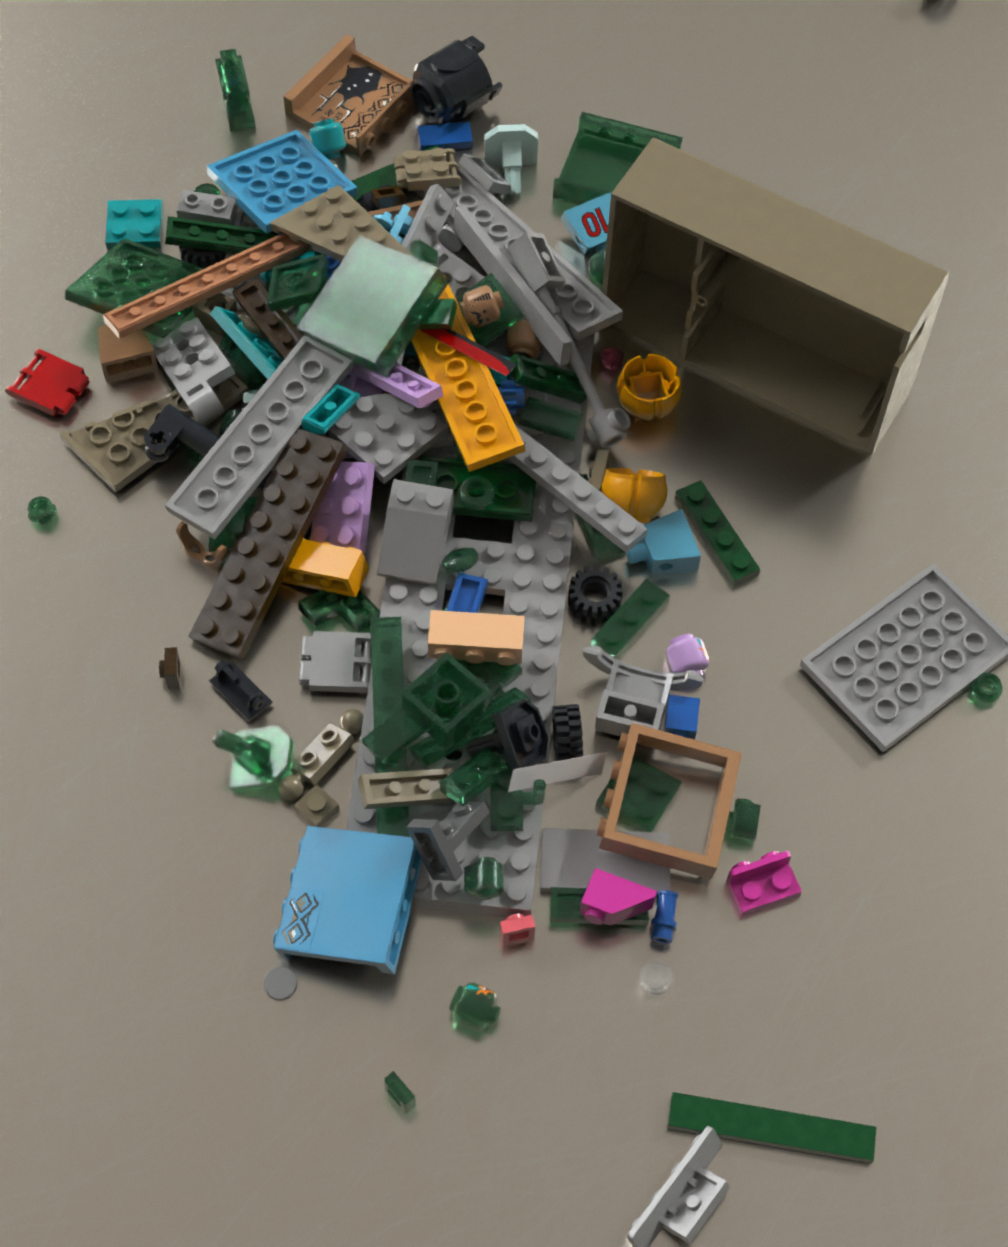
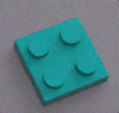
[105,199,163,249]

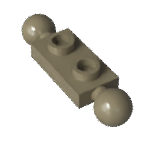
[278,709,364,800]

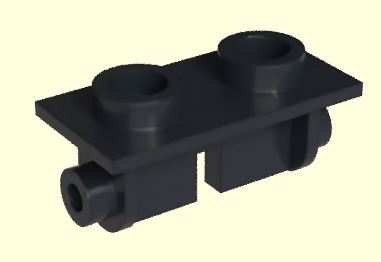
[209,661,273,722]

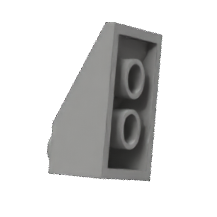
[377,479,454,586]

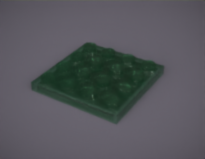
[65,238,203,339]

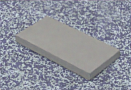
[540,828,670,897]

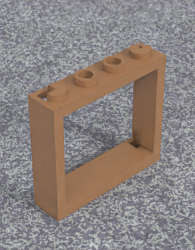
[596,723,742,879]

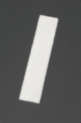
[508,752,607,792]

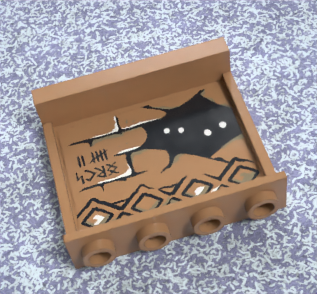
[283,34,414,156]

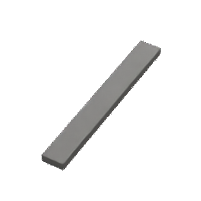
[453,205,572,366]

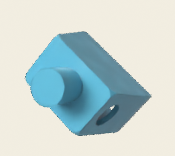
[626,509,701,576]

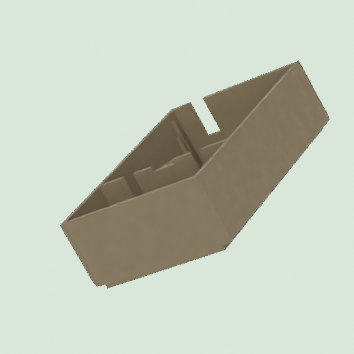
[602,137,949,454]

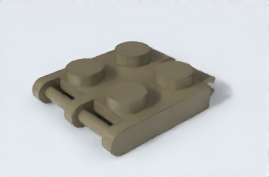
[393,148,461,191]

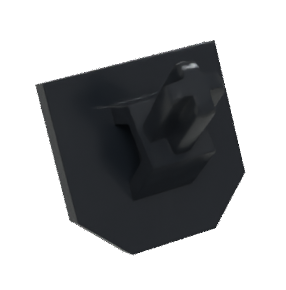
[466,698,548,773]

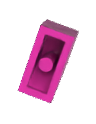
[579,868,657,926]

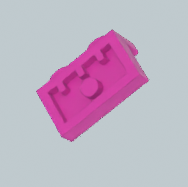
[726,851,802,916]

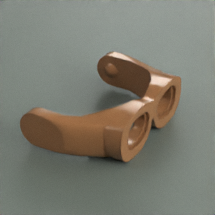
[176,522,227,570]

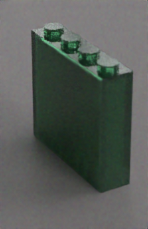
[297,236,448,377]

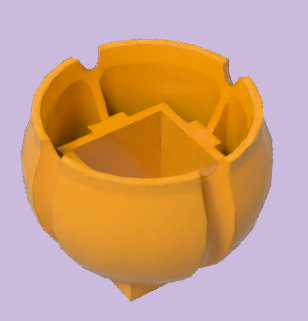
[617,354,682,421]
[601,468,668,523]

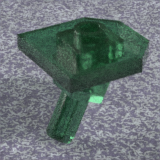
[212,725,294,792]

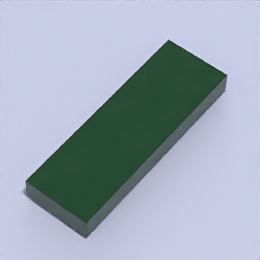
[509,354,587,404]

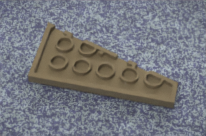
[269,185,430,292]
[59,375,249,492]

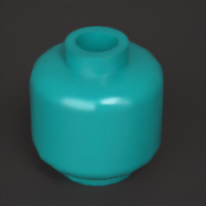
[309,118,347,159]

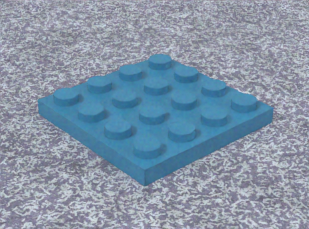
[207,130,357,234]

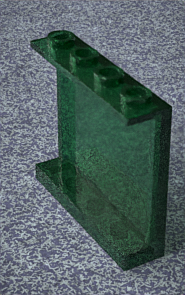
[553,112,683,205]

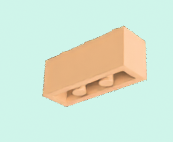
[428,610,525,666]

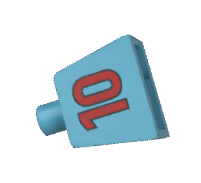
[561,192,611,264]

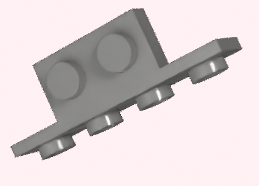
[627,1126,730,1247]

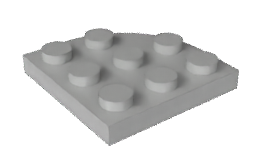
[326,394,448,484]

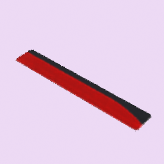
[420,329,516,376]

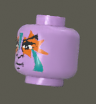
[666,634,710,676]

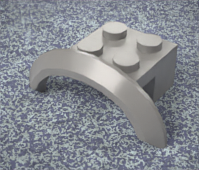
[583,646,704,736]

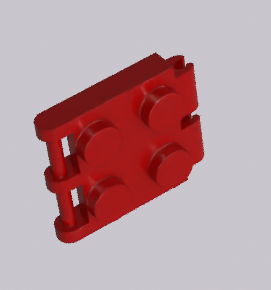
[5,348,90,416]

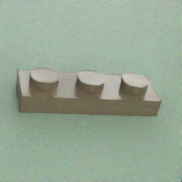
[358,768,459,809]

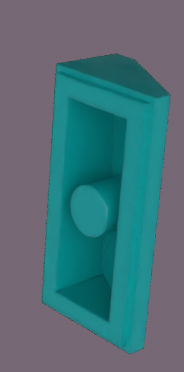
[301,384,360,434]

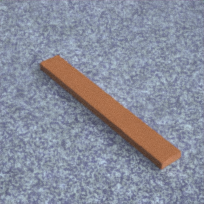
[103,233,309,339]

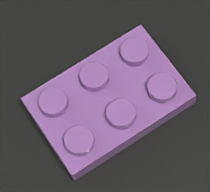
[310,462,375,553]

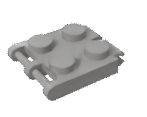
[299,631,374,693]

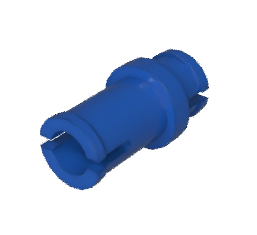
[651,890,678,944]

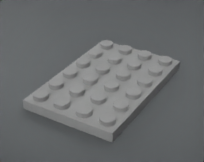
[800,563,1008,752]

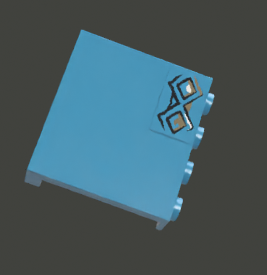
[273,826,423,974]

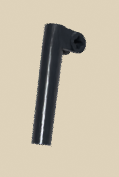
[144,404,272,492]

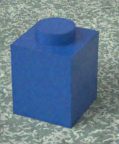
[664,694,700,740]

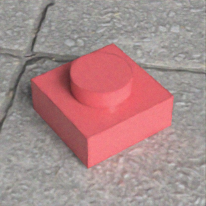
[500,914,535,945]

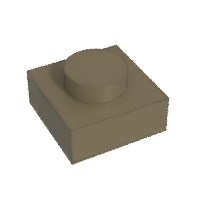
[294,784,339,827]

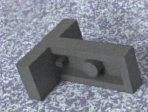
[406,800,490,881]

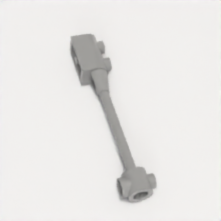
[508,232,631,448]

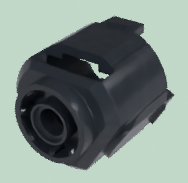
[410,36,503,124]

